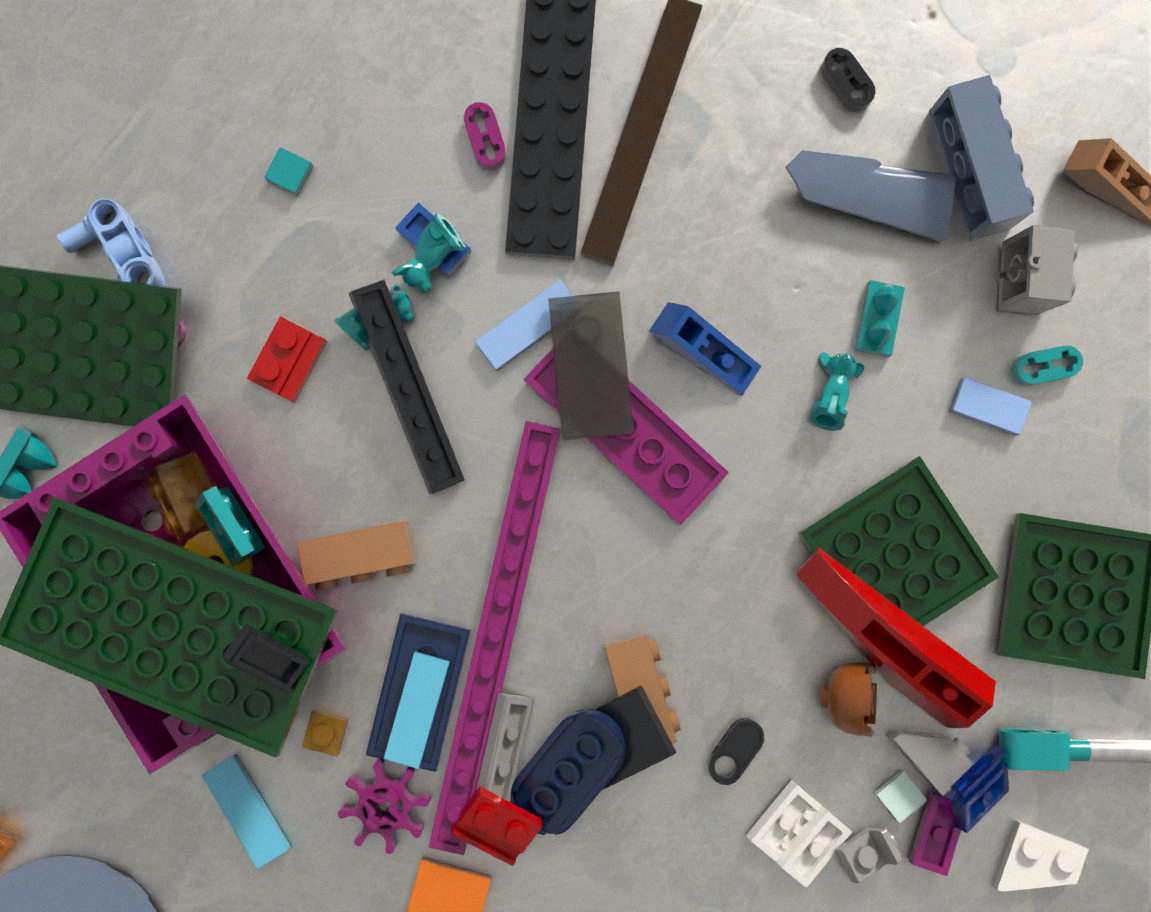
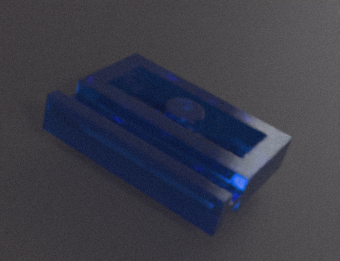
[951,745,1009,833]

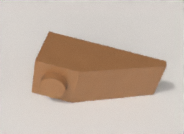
[1063,138,1151,226]

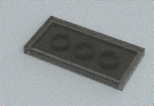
[548,291,634,441]

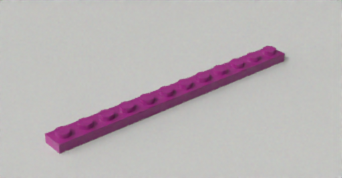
[429,421,561,855]

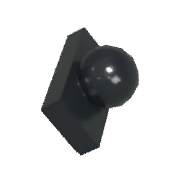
[222,624,310,693]

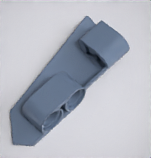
[786,150,956,242]

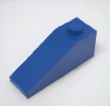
[649,302,761,395]

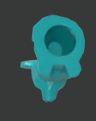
[392,213,466,293]
[334,284,415,351]
[810,352,864,431]

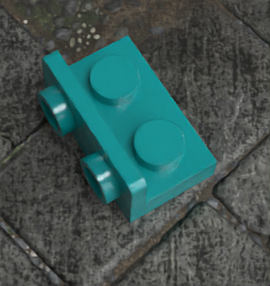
[194,486,265,567]

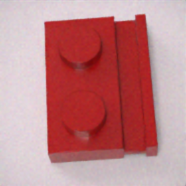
[247,316,328,403]
[451,786,542,866]

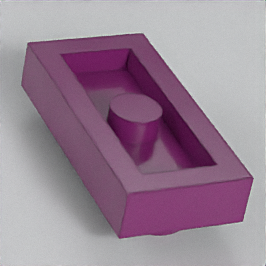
[909,792,969,876]

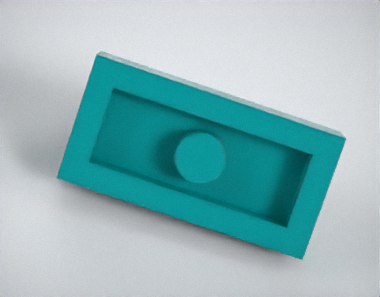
[854,280,905,358]
[0,426,57,499]

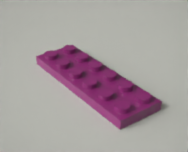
[523,328,729,525]

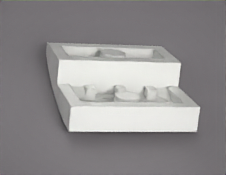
[746,780,852,888]

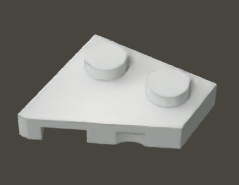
[993,820,1089,892]

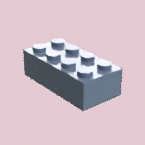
[929,75,1034,241]

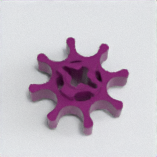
[338,758,431,854]

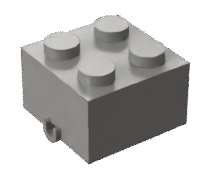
[995,225,1078,315]

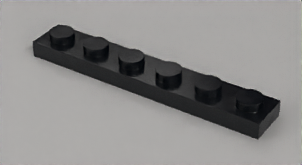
[348,279,465,494]

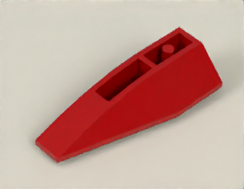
[796,548,996,728]

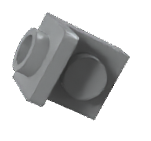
[835,827,903,883]

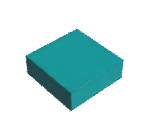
[264,147,313,196]

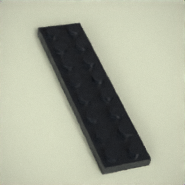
[505,0,596,260]

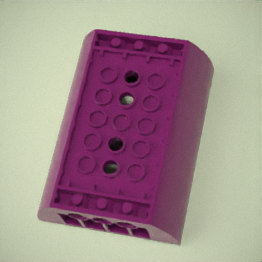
[0,395,346,774]

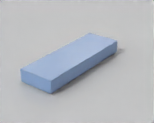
[475,279,581,371]

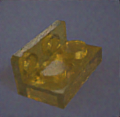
[147,452,212,541]

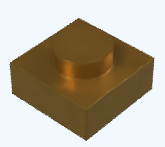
[302,710,349,756]

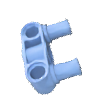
[57,198,165,286]

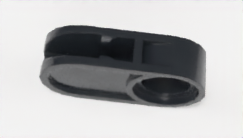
[707,718,764,785]

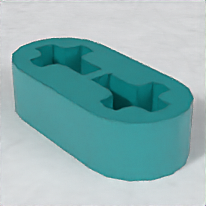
[1011,346,1083,386]

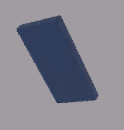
[366,613,471,772]

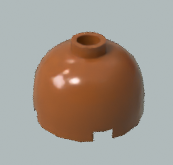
[820,662,877,737]

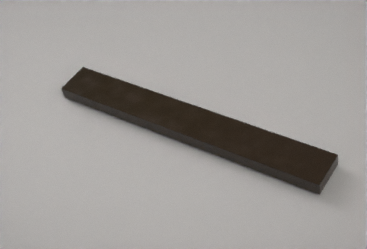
[581,0,703,266]

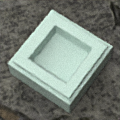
[874,770,928,823]

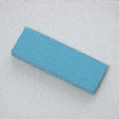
[383,651,450,769]
[201,754,291,870]

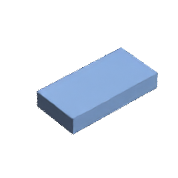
[950,377,1032,436]

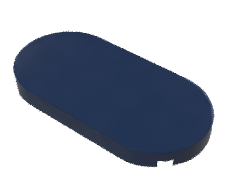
[511,709,626,835]

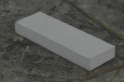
[476,693,533,802]

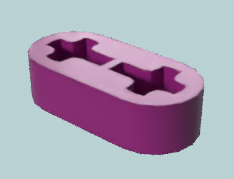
[464,102,506,170]

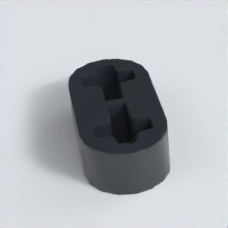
[821,48,876,112]

